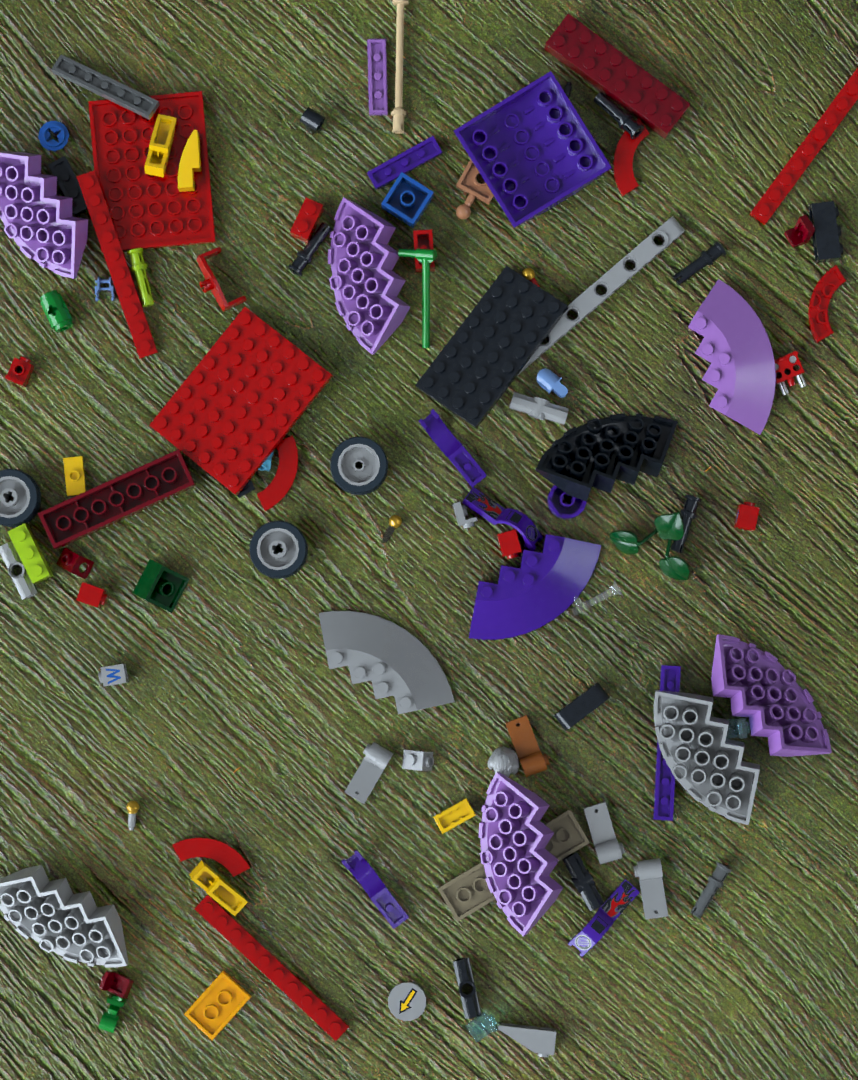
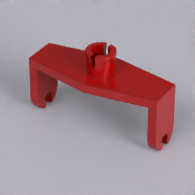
[196,247,247,312]

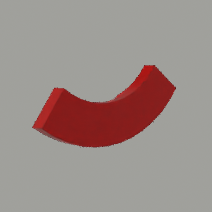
[613,118,650,197]
[808,265,846,343]
[257,435,298,512]
[172,837,251,877]

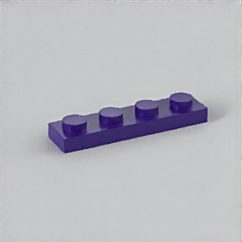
[367,136,442,190]

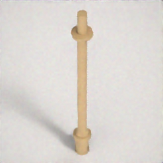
[391,0,409,134]

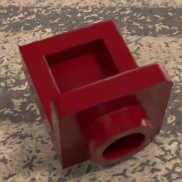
[784,215,815,248]
[99,971,134,999]

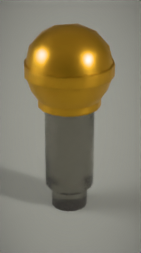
[382,515,402,543]

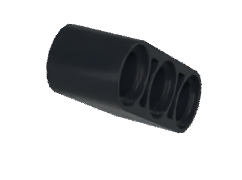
[554,682,610,731]

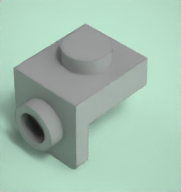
[402,750,434,771]

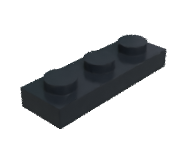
[48,156,88,216]

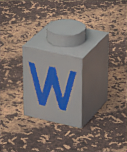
[98,664,129,687]

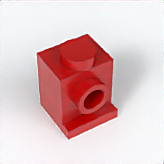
[5,356,35,387]

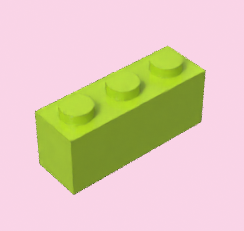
[8,523,53,584]

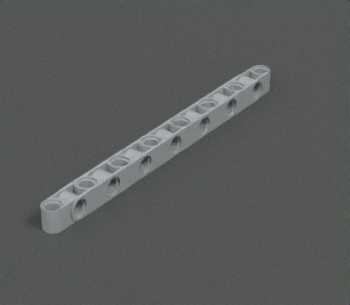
[516,216,685,377]

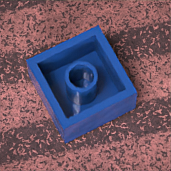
[381,172,434,228]

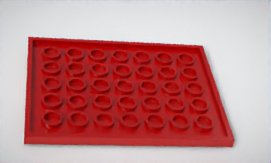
[88,91,216,253]
[149,307,333,496]

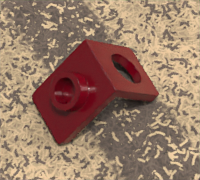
[56,548,94,579]

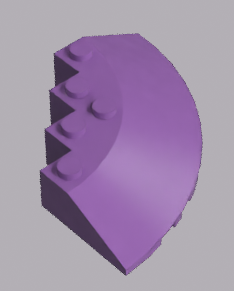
[0,151,88,279]
[328,197,411,355]
[688,279,776,435]
[711,634,832,757]
[479,772,563,937]

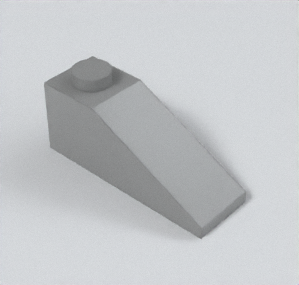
[497,1022,556,1058]

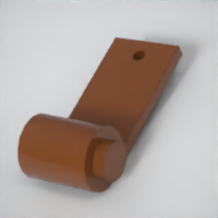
[505,715,550,778]

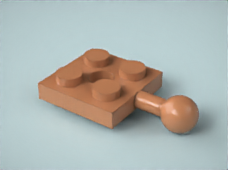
[456,159,494,220]

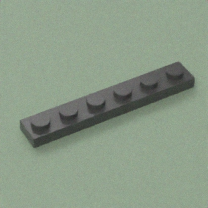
[51,54,160,120]

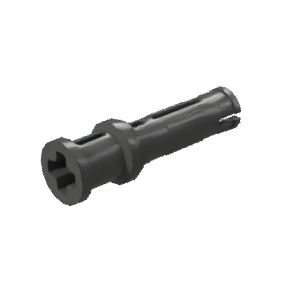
[690,861,732,919]

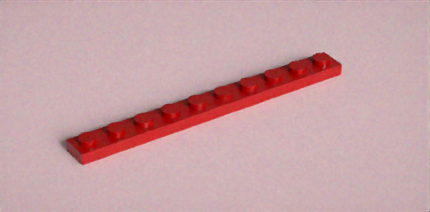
[750,68,858,225]
[76,170,158,359]
[195,895,349,1041]

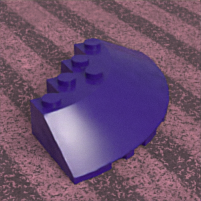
[468,534,602,640]

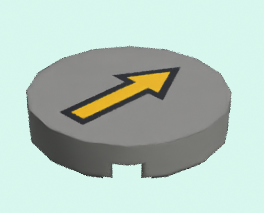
[388,982,426,1021]

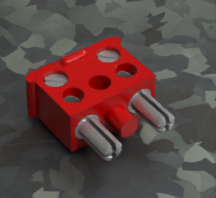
[775,351,807,395]

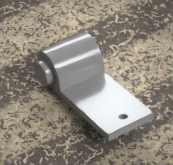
[344,742,393,804]
[583,802,625,865]
[633,858,668,920]

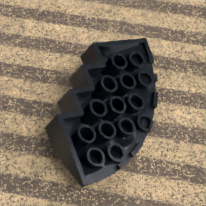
[535,414,678,501]

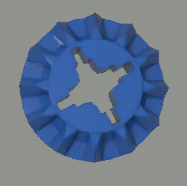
[38,121,69,152]

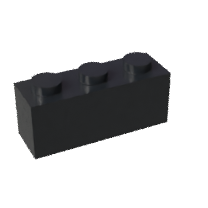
[808,201,844,263]

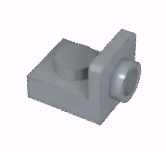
[452,502,478,529]

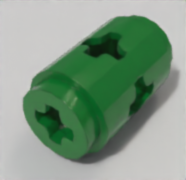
[40,290,73,333]

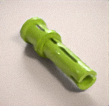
[126,248,154,307]

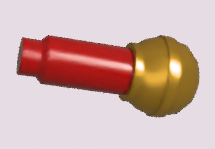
[522,268,540,287]

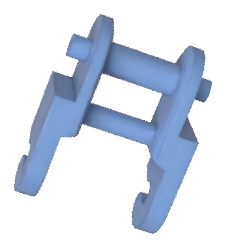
[95,276,115,301]

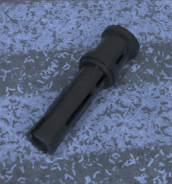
[594,92,644,140]
[287,222,332,277]
[672,241,727,286]
[670,494,702,553]

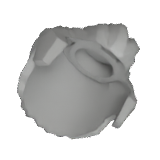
[488,747,519,777]

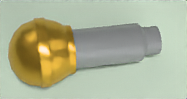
[126,801,140,830]

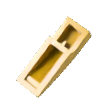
[145,114,177,177]
[178,130,201,192]
[189,860,248,916]

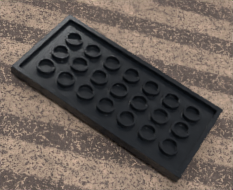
[415,266,568,429]

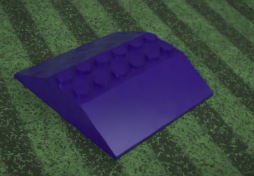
[454,71,612,228]

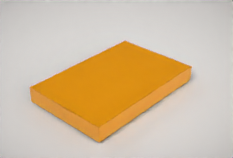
[184,970,252,1040]

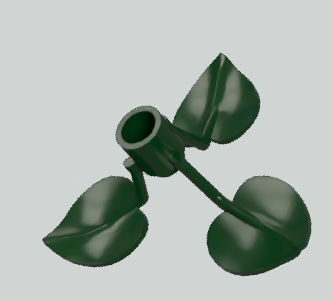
[609,512,690,580]

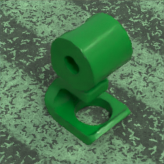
[99,993,127,1033]

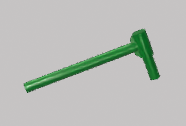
[398,248,437,348]

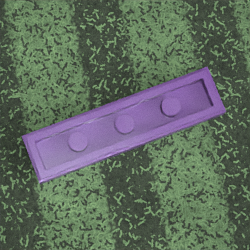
[367,39,388,116]

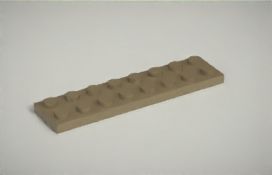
[437,809,590,922]

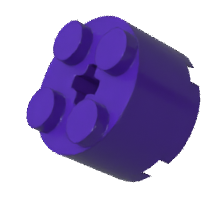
[547,485,587,519]

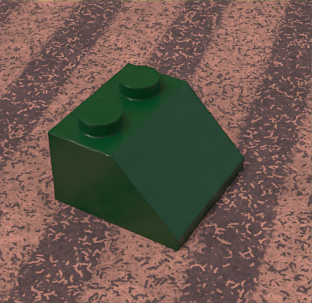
[132,559,189,613]

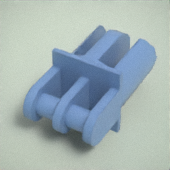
[536,368,568,398]

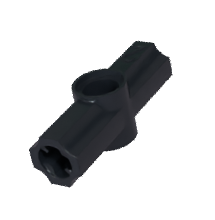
[562,851,605,911]
[453,957,482,1019]

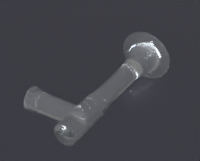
[571,579,624,616]

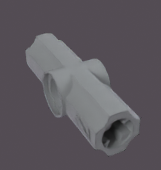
[509,392,569,425]
[0,541,38,600]

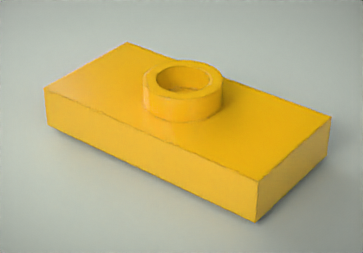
[63,456,87,496]
[433,798,476,834]

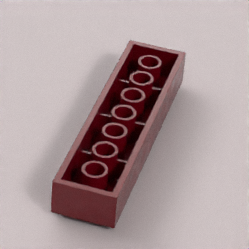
[544,13,690,139]
[38,449,197,549]

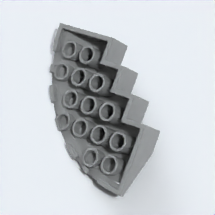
[319,611,455,714]
[654,690,760,825]
[0,865,129,968]

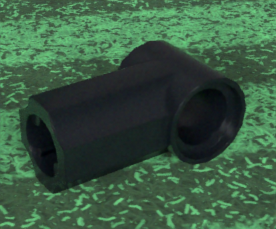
[300,107,325,134]

